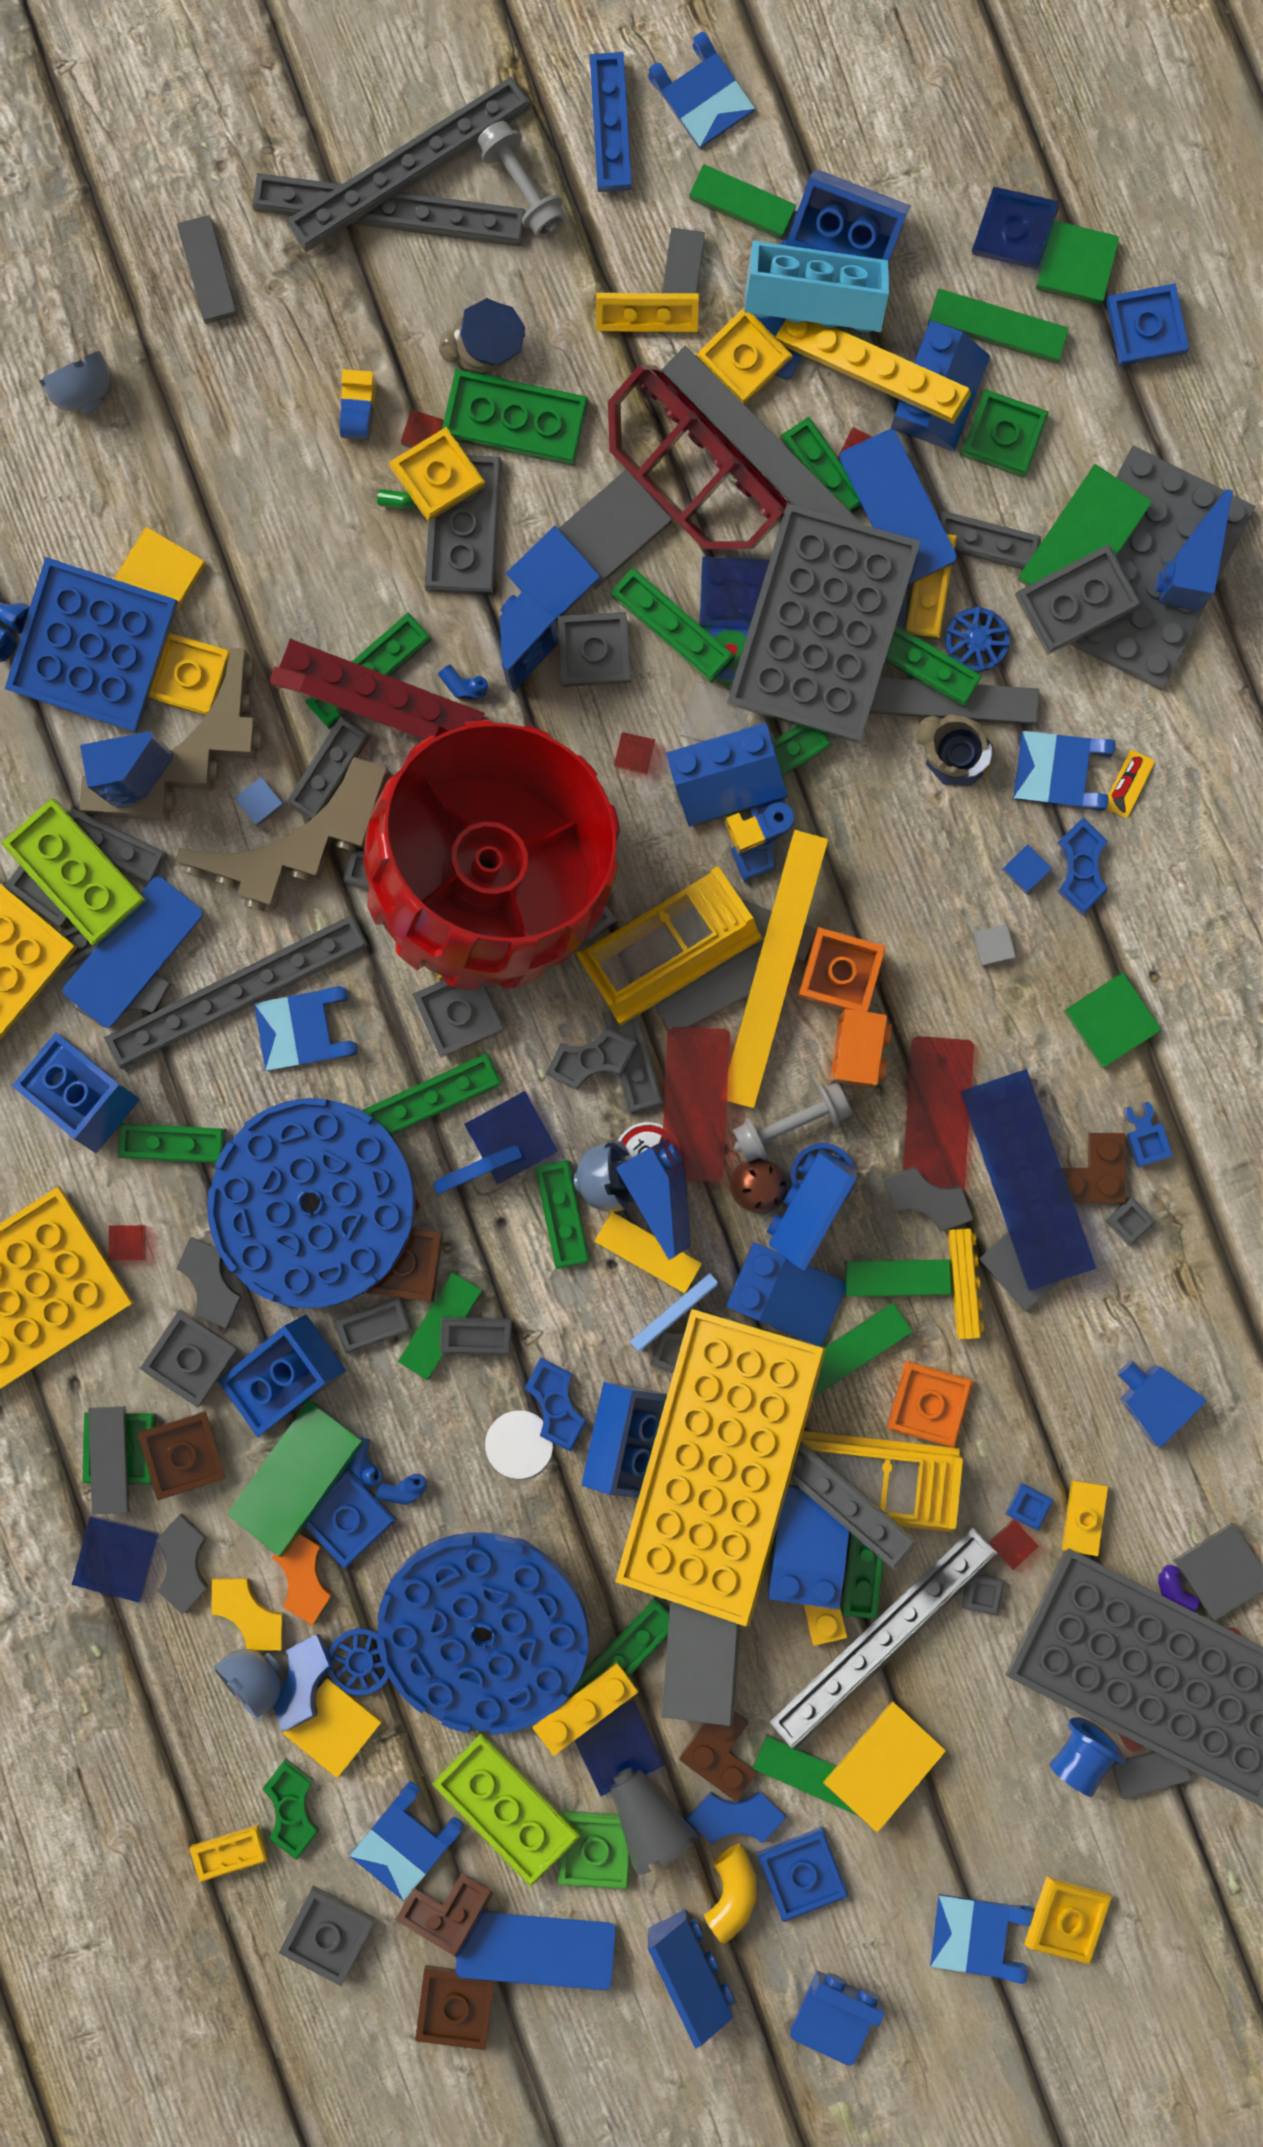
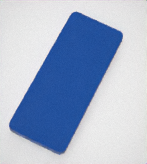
[840,429,957,585]
[63,876,203,1028]
[455,1912,615,1990]

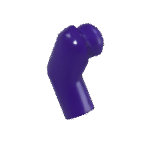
[1158,1565,1199,1612]

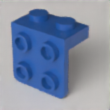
[790,1970,885,2066]

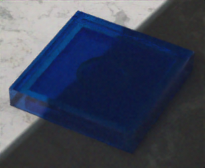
[972,186,1059,270]
[464,1091,559,1185]
[72,1515,159,1603]
[574,1699,664,1797]

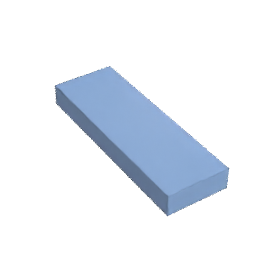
[630,1273,718,1351]

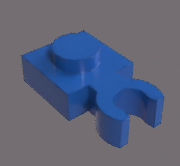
[1124,1101,1173,1167]

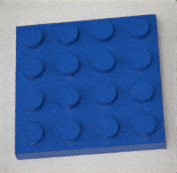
[4,557,179,733]

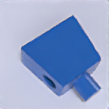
[1117,1360,1207,1448]

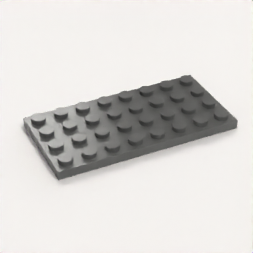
[1005,1548,1263,1807]

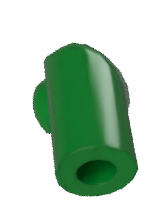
[377,489,418,509]

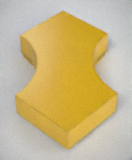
[212,1578,283,1650]

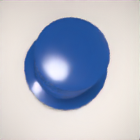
[1049,1717,1127,1797]

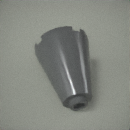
[611,1767,698,1875]

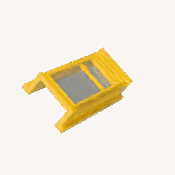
[576,866,762,1026]
[789,1431,963,1532]

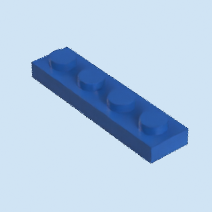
[590,52,632,192]

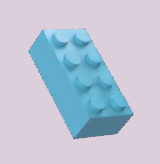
[744,241,889,333]

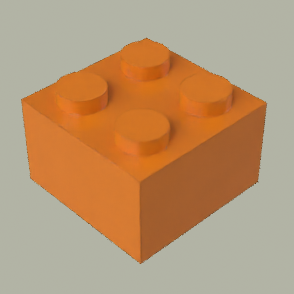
[797,927,886,1012]
[830,1009,892,1089]

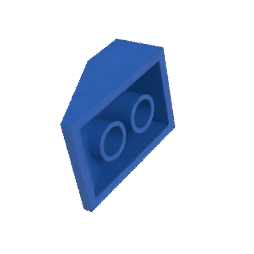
[1155,489,1233,611]
[12,1032,140,1154]
[616,1139,691,1260]
[725,1241,845,1347]
[218,1314,347,1437]
[767,1485,849,1609]

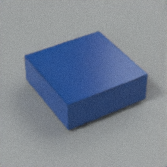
[1002,844,1052,894]
[1005,1482,1054,1531]

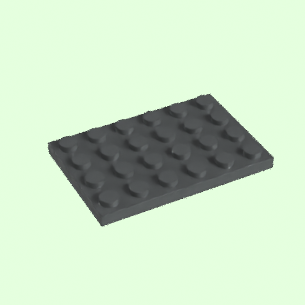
[1070,445,1256,690]
[727,503,921,743]

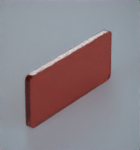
[662,1026,730,1182]
[902,1036,974,1190]

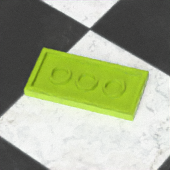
[1,797,147,947]
[432,1732,581,1887]

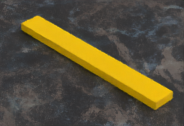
[720,830,828,1108]

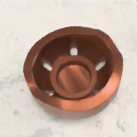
[730,1158,788,1213]

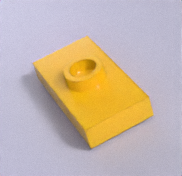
[1061,1480,1108,1556]
[189,1824,269,1882]

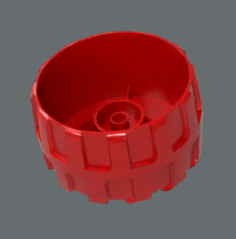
[363,720,620,991]

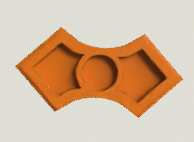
[272,1532,332,1626]

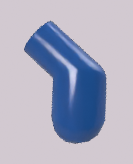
[438,664,488,700]
[348,1437,382,1487]
[376,1474,427,1505]

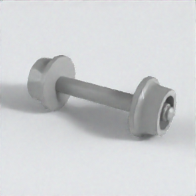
[478,121,566,237]
[733,1083,852,1163]

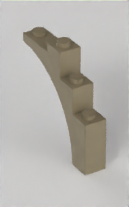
[79,648,263,821]
[175,757,390,912]

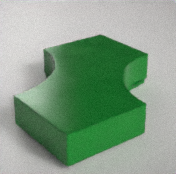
[263,1758,319,1860]

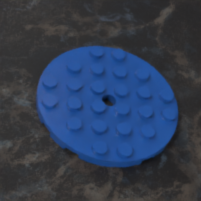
[207,1098,416,1308]
[377,1532,589,1735]

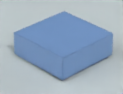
[234,777,284,827]

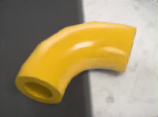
[704,1843,757,1945]

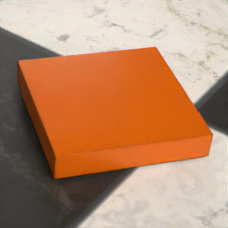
[886,1360,973,1448]

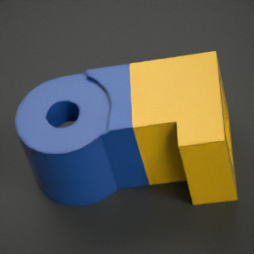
[340,369,377,440]
[725,802,794,855]

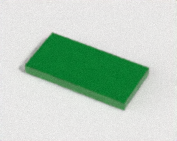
[442,369,589,466]
[1017,464,1153,586]
[227,1400,365,1557]

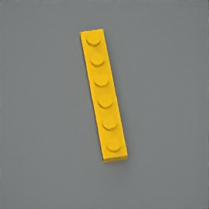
[775,319,971,424]

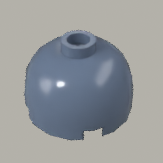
[39,351,111,415]
[574,1140,634,1212]
[214,1649,281,1721]

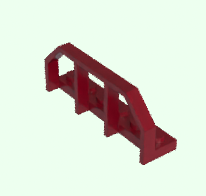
[608,365,790,549]
[269,638,485,740]

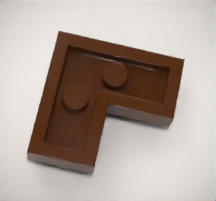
[1053,1133,1126,1203]
[679,1710,757,1802]
[395,1873,493,1958]

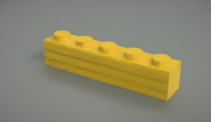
[947,1228,984,1340]

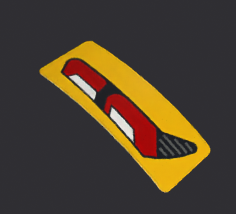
[1106,750,1154,818]

